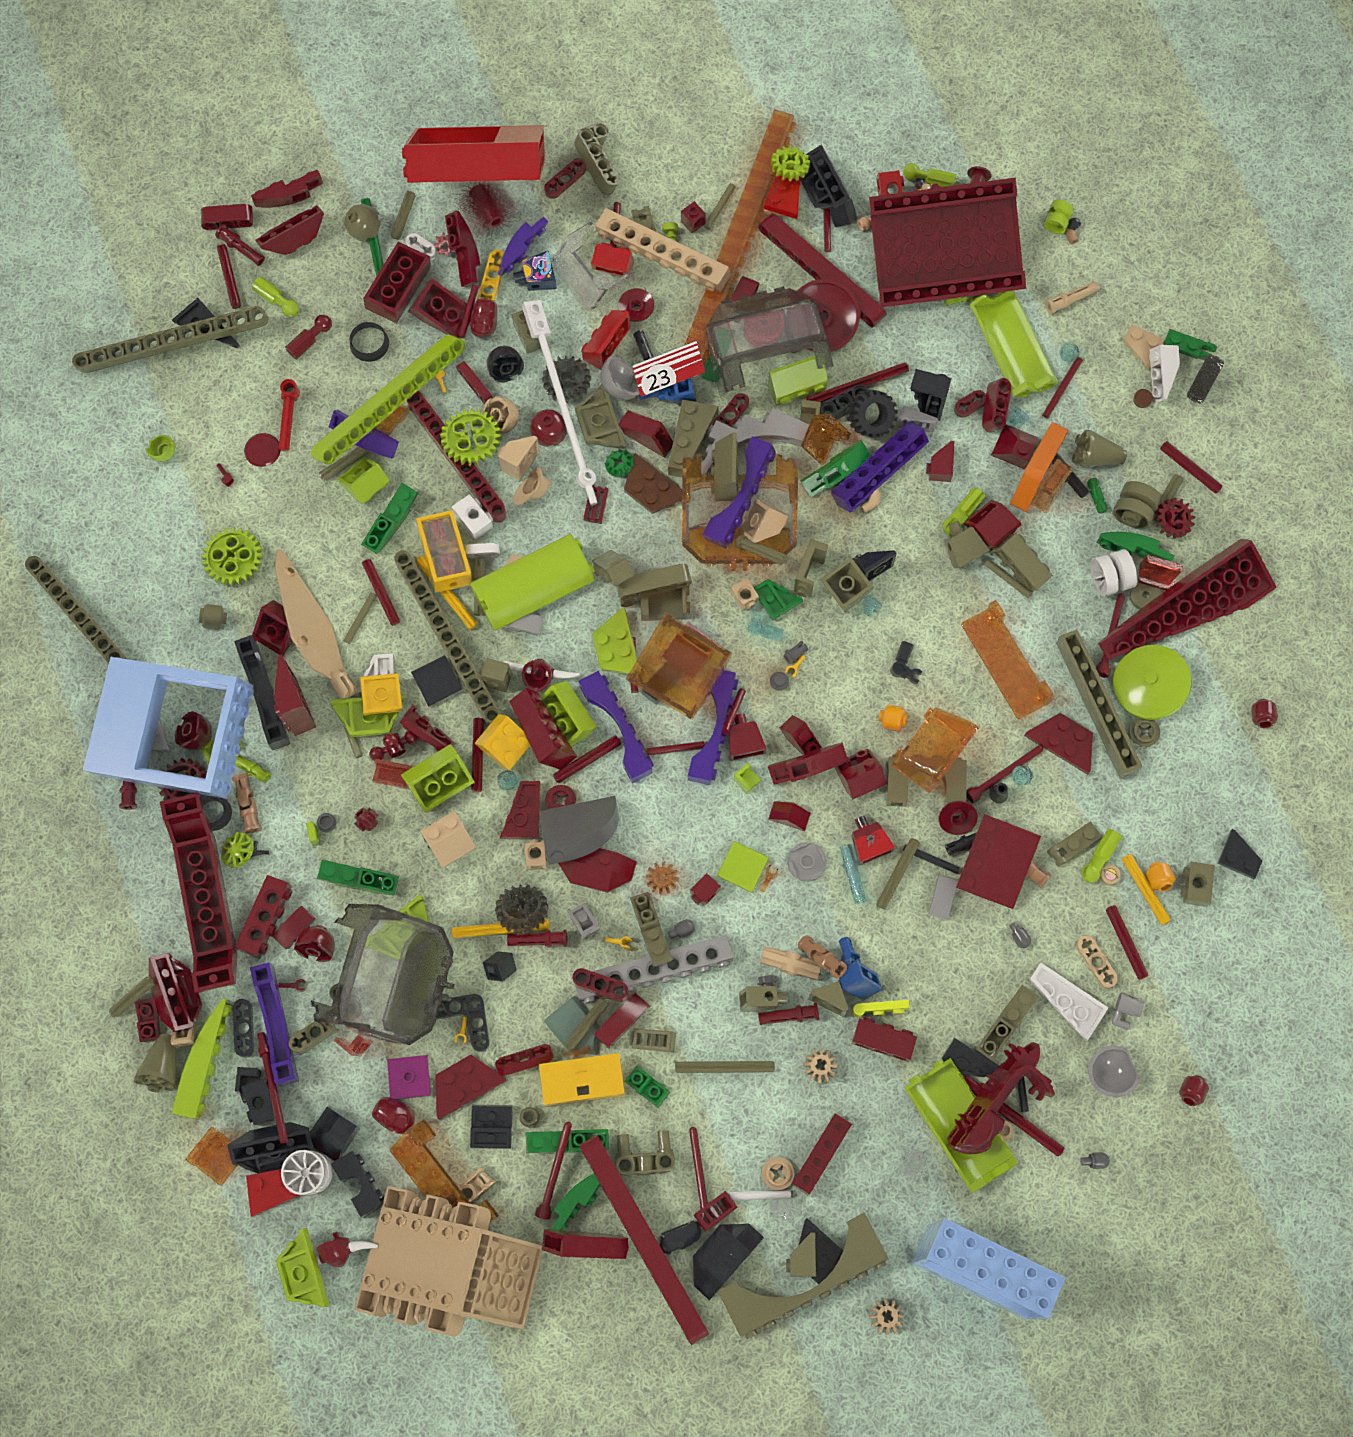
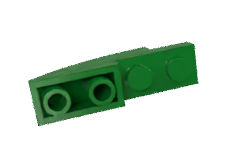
[800,440,870,497]
[361,483,419,554]
[1096,532,1175,568]
[317,859,399,896]
[525,1129,609,1154]
[551,1173,602,1231]

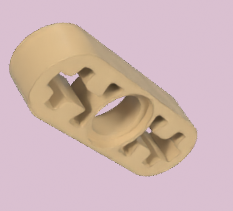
[1076,936,1118,989]

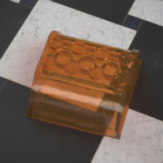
[626,613,732,720]

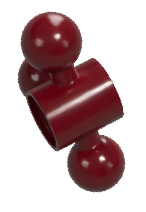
[369,731,419,762]

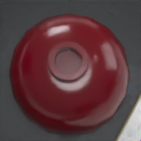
[530,409,567,447]
[174,711,212,751]
[294,925,335,962]

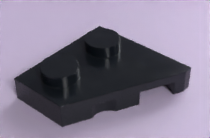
[1217,829,1262,880]

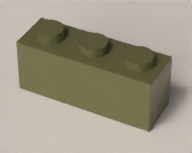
[592,550,634,586]

